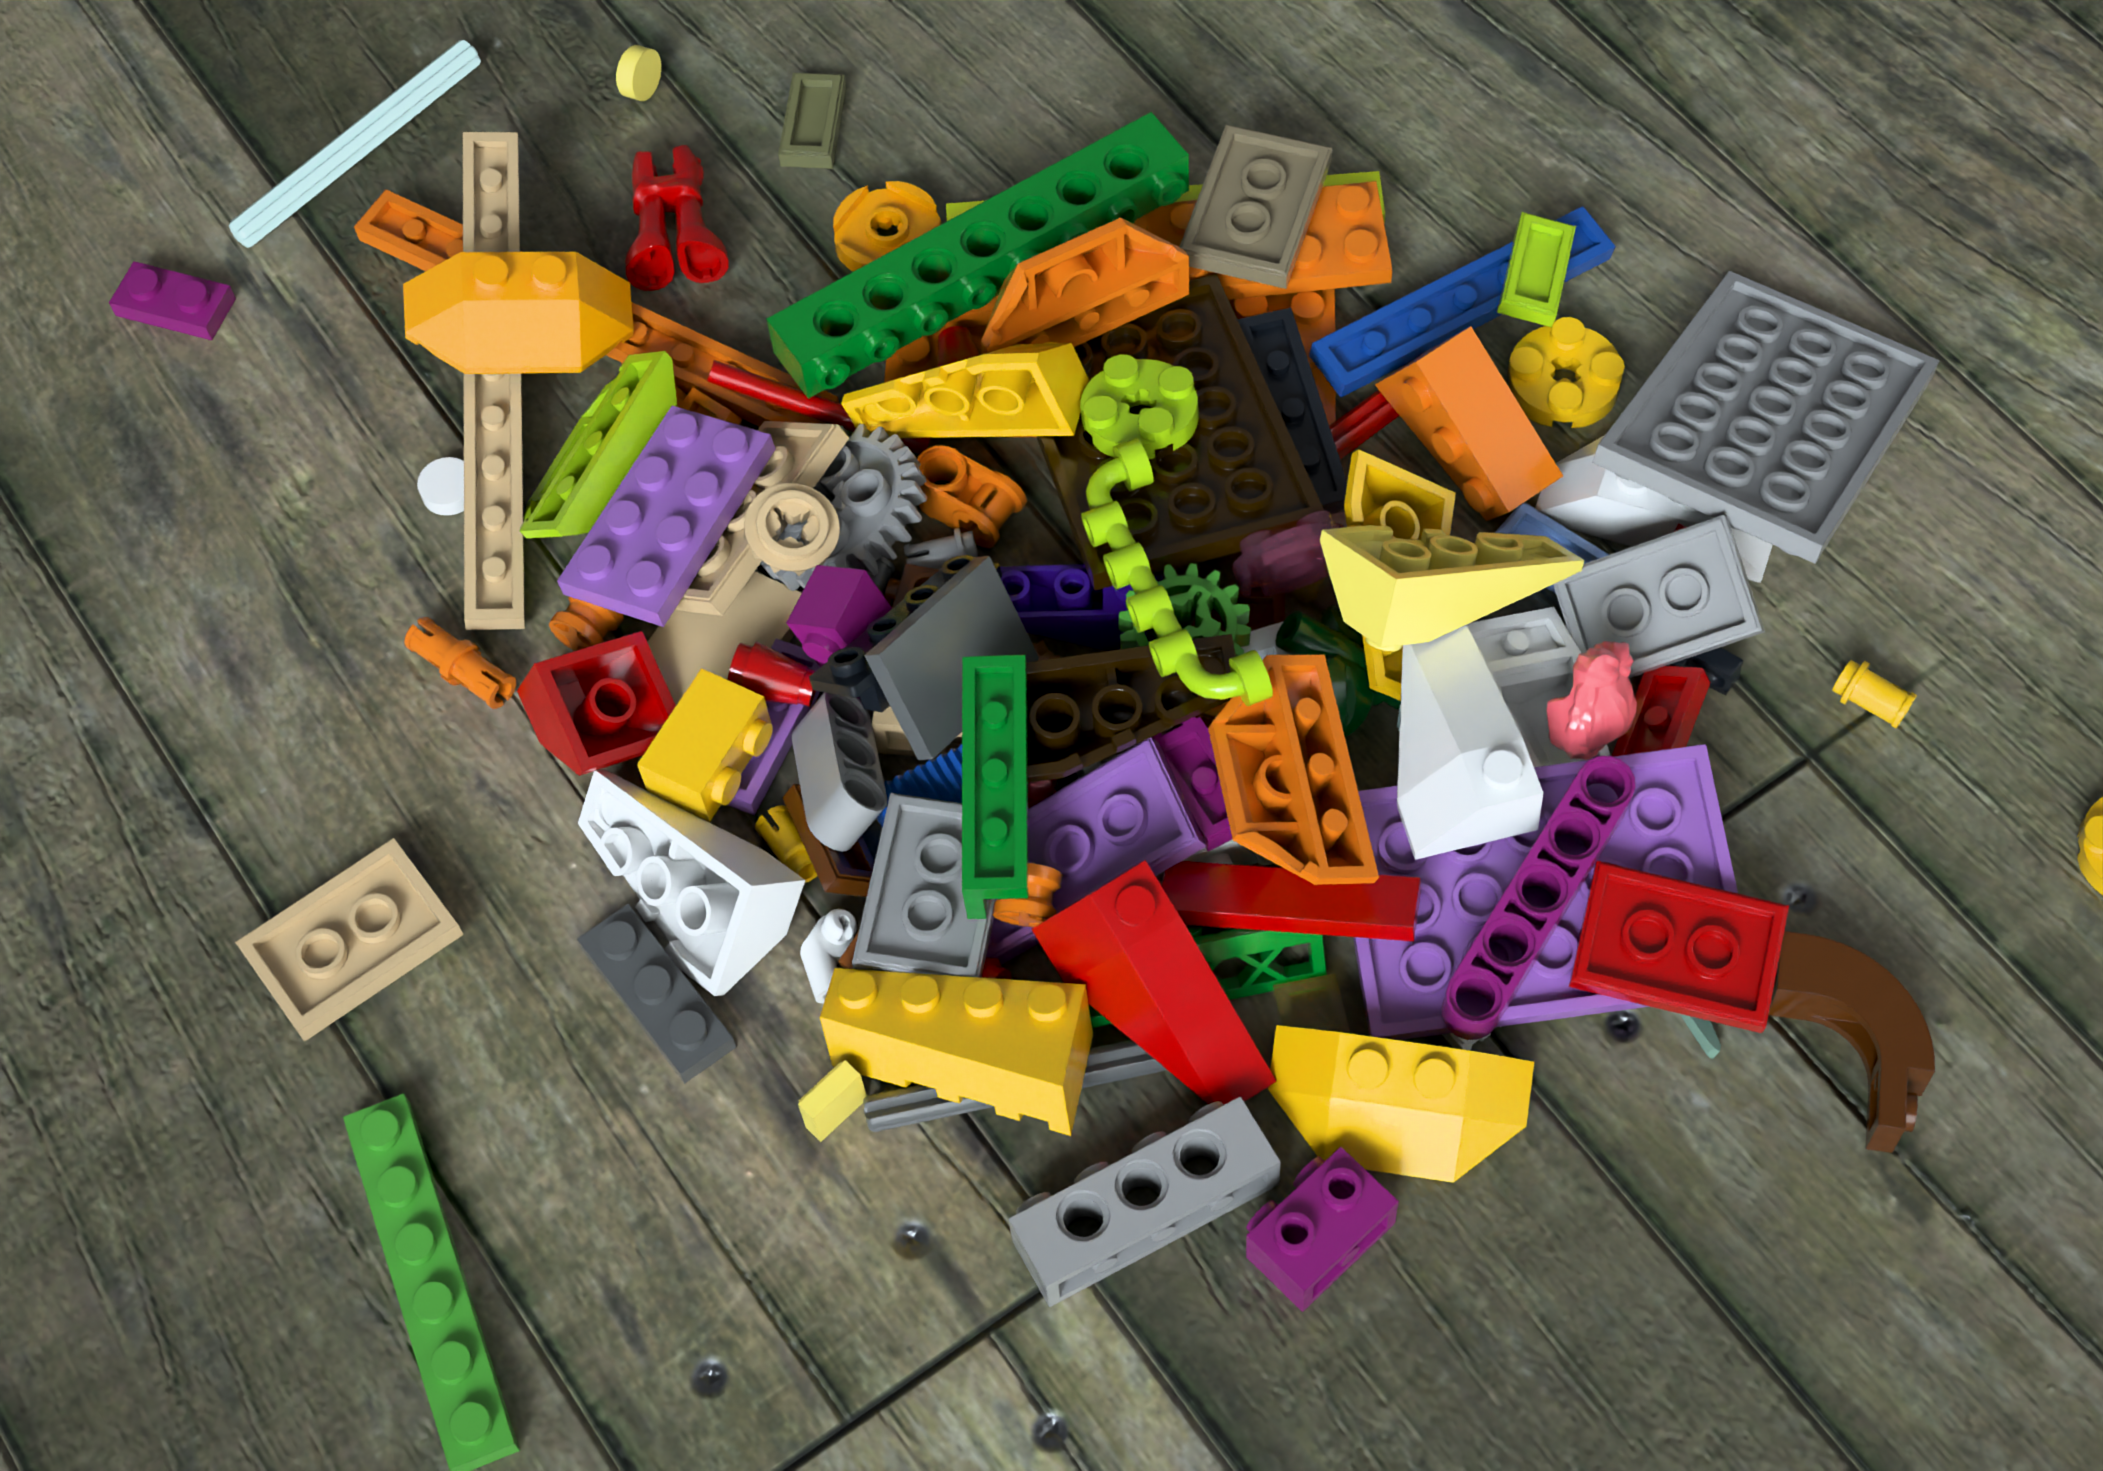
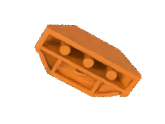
[981,218,1189,354]
[1208,655,1379,885]

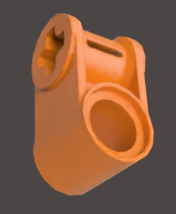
[917,446,1027,548]

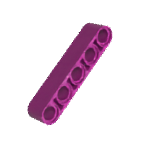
[1441,756,1636,1040]

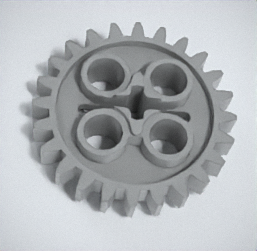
[760,424,927,591]

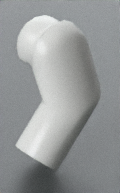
[800,908,857,1003]

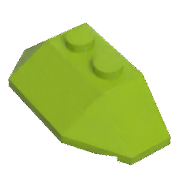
[519,351,678,538]

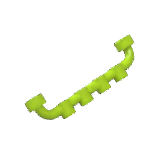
[1081,438,1273,706]

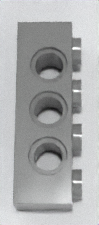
[1008,1097,1280,1308]

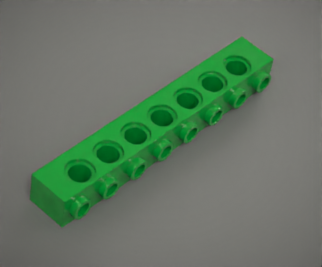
[766,112,1189,399]

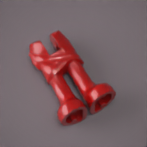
[625,145,729,291]

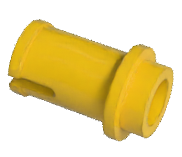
[1832,660,1917,729]
[755,805,817,883]

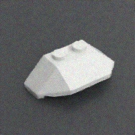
[1535,435,1773,583]

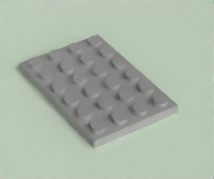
[1592,271,1940,564]

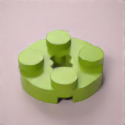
[1080,354,1199,459]

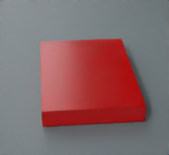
[1568,861,1789,1033]

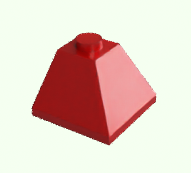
[517,631,676,776]

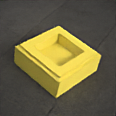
[798,1060,867,1142]

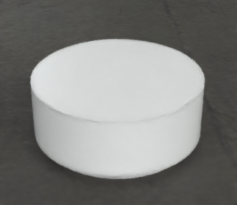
[417,457,464,515]

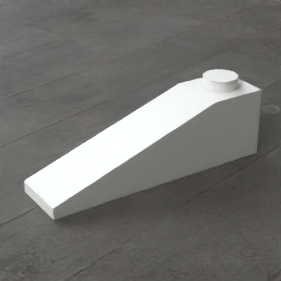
[578,769,805,996]

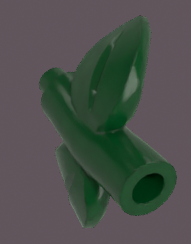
[1275,605,1401,737]

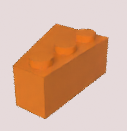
[1375,326,1563,521]

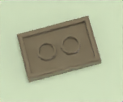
[1179,124,1333,289]

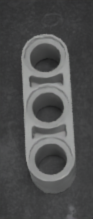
[791,692,887,852]

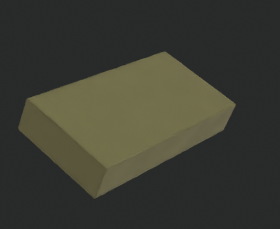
[778,73,847,169]

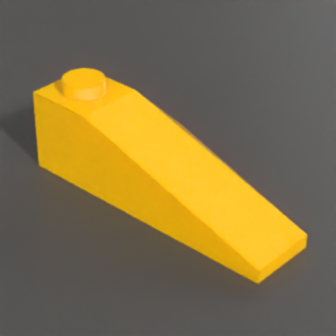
[841,342,1089,438]
[1344,449,1456,701]

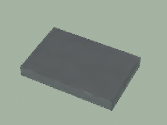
[864,556,1039,760]

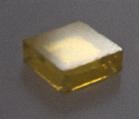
[1273,974,1350,1033]

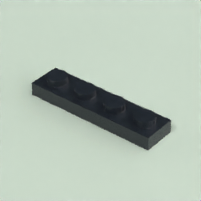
[1237,307,1347,516]

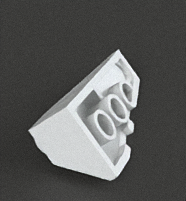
[1397,625,1543,860]

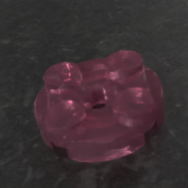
[1232,511,1344,597]

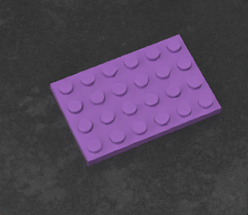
[1353,744,1738,1040]

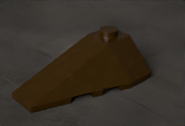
[1026,634,1236,783]

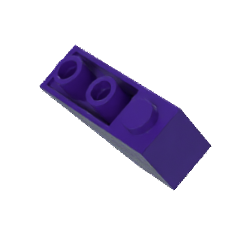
[1000,564,1164,651]

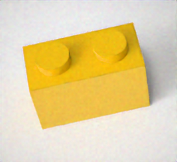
[637,668,773,822]

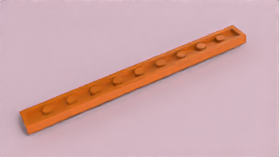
[354,189,839,427]

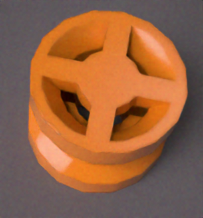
[549,597,624,651]
[992,863,1063,927]

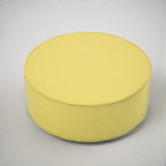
[616,45,661,101]

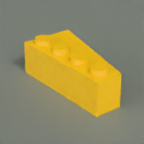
[820,968,1093,1136]

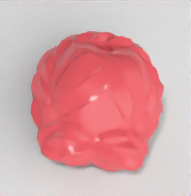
[1547,641,1637,760]

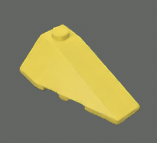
[1320,525,1584,651]

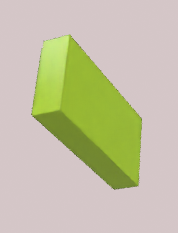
[1497,212,1576,328]

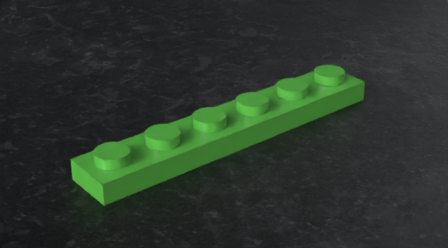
[343,1094,520,1471]

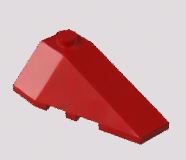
[1031,860,1277,1105]

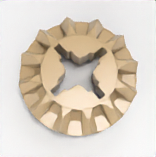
[744,483,840,576]

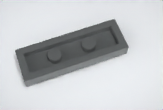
[577,904,736,1084]

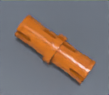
[404,616,516,709]

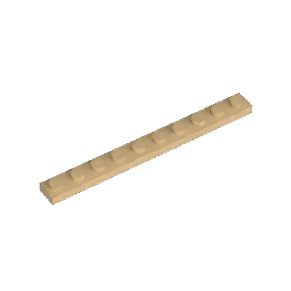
[463,132,525,630]

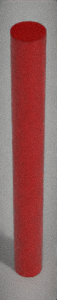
[707,360,930,455]

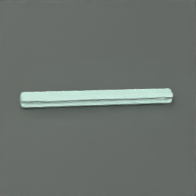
[229,40,481,248]

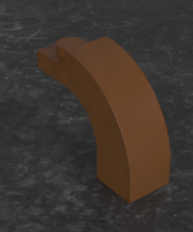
[1768,931,1935,1153]

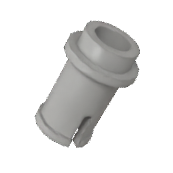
[904,528,979,570]

